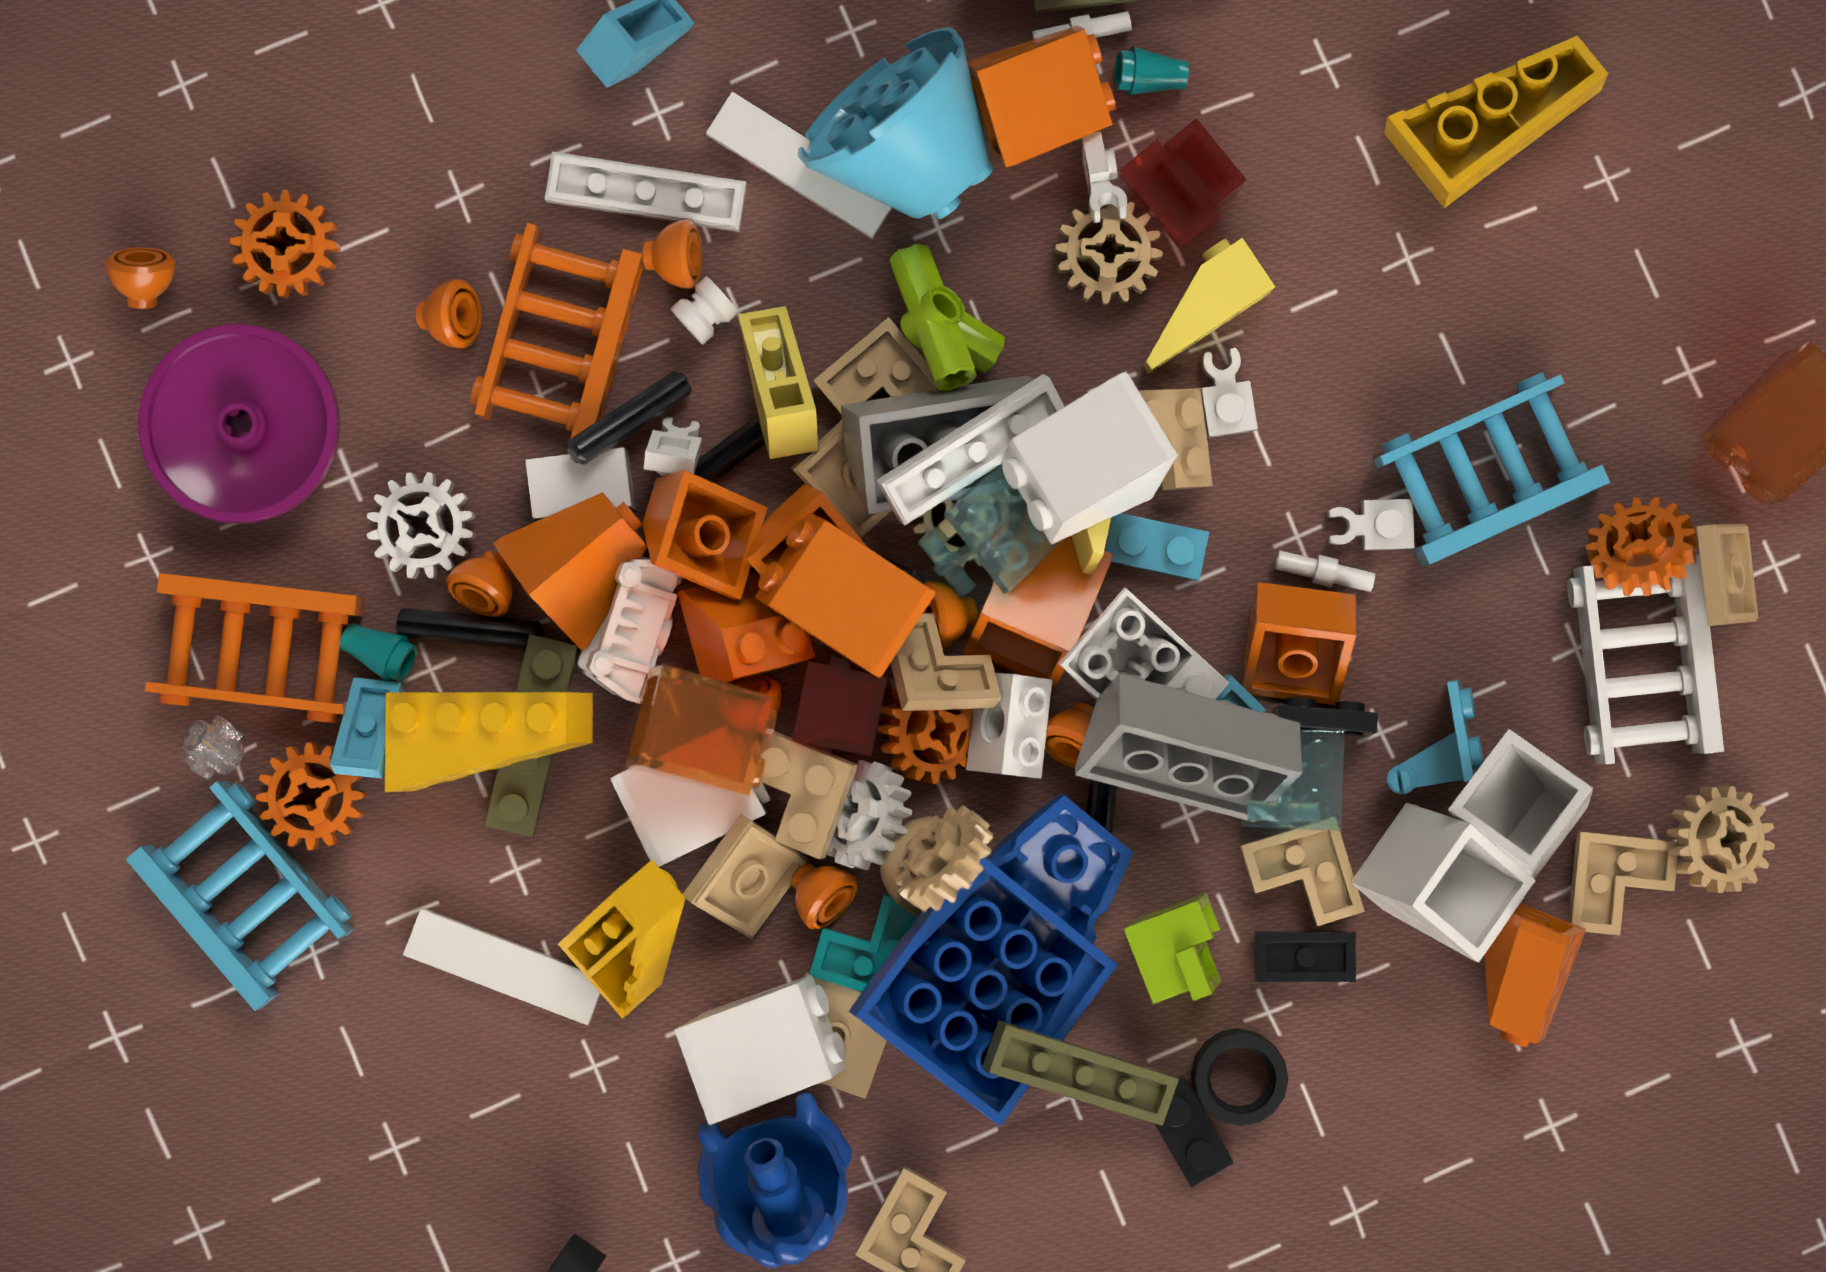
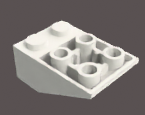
[1058,587,1229,700]

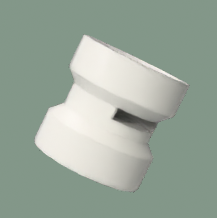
[670,276,739,345]

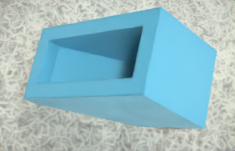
[576,0,695,88]

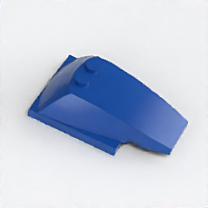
[848,794,1134,1126]

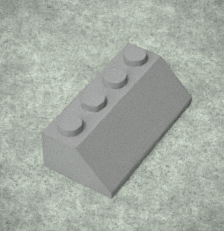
[841,375,1034,515]
[1075,673,1302,822]

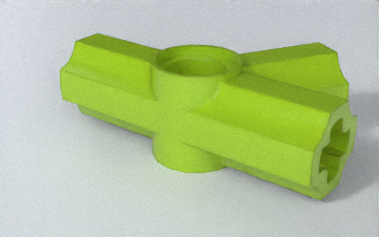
[889,244,1005,391]

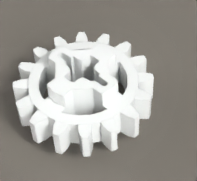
[367,472,476,579]
[827,760,912,870]

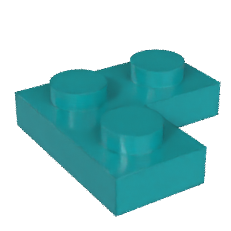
[809,893,917,991]

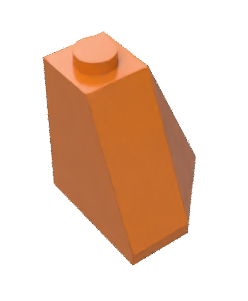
[493,492,647,651]
[1484,903,1586,1047]

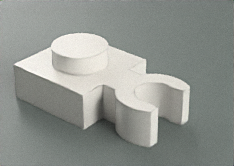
[1201,348,1258,438]
[644,417,702,476]
[1327,499,1414,550]

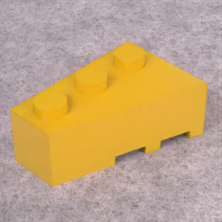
[558,860,685,1019]

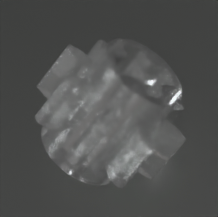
[181,715,244,780]

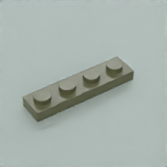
[484,634,579,837]
[982,1020,1179,1126]

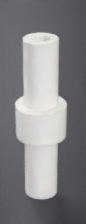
[1032,11,1132,40]
[1275,550,1375,592]

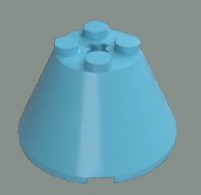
[798,27,994,219]

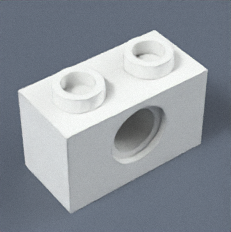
[966,673,1052,779]

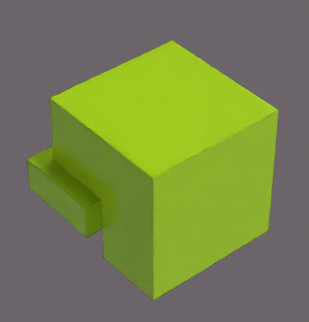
[1124,892,1222,1004]

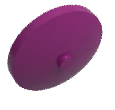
[138,324,340,523]

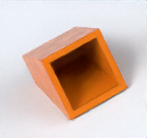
[967,25,1116,168]
[755,513,936,678]
[963,515,1114,692]

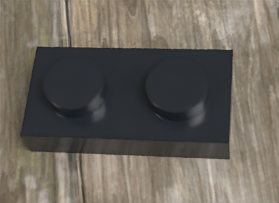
[1273,697,1378,737]
[1254,931,1356,982]
[1155,1075,1234,1188]

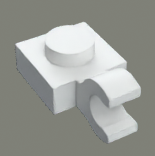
[1082,131,1127,223]

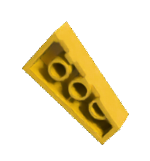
[1384,36,1609,208]
[385,692,593,792]

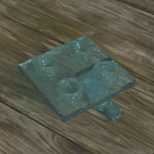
[917,464,1065,598]
[1241,730,1346,831]

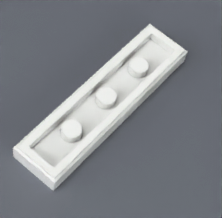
[706,92,892,239]
[545,151,747,232]
[876,374,1065,525]
[403,908,600,1025]

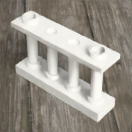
[1567,554,1724,764]

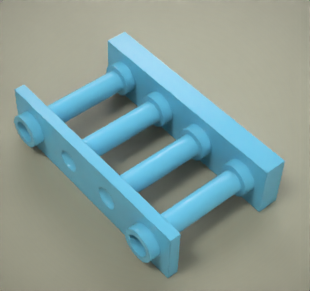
[1373,372,1610,567]
[125,780,354,1011]

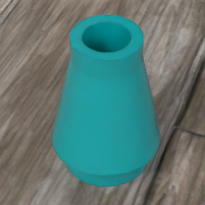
[1114,46,1189,96]
[340,623,417,682]

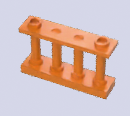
[470,223,644,439]
[145,573,365,723]

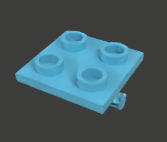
[1387,679,1484,794]

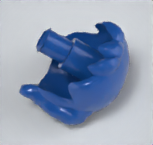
[697,1092,852,1268]

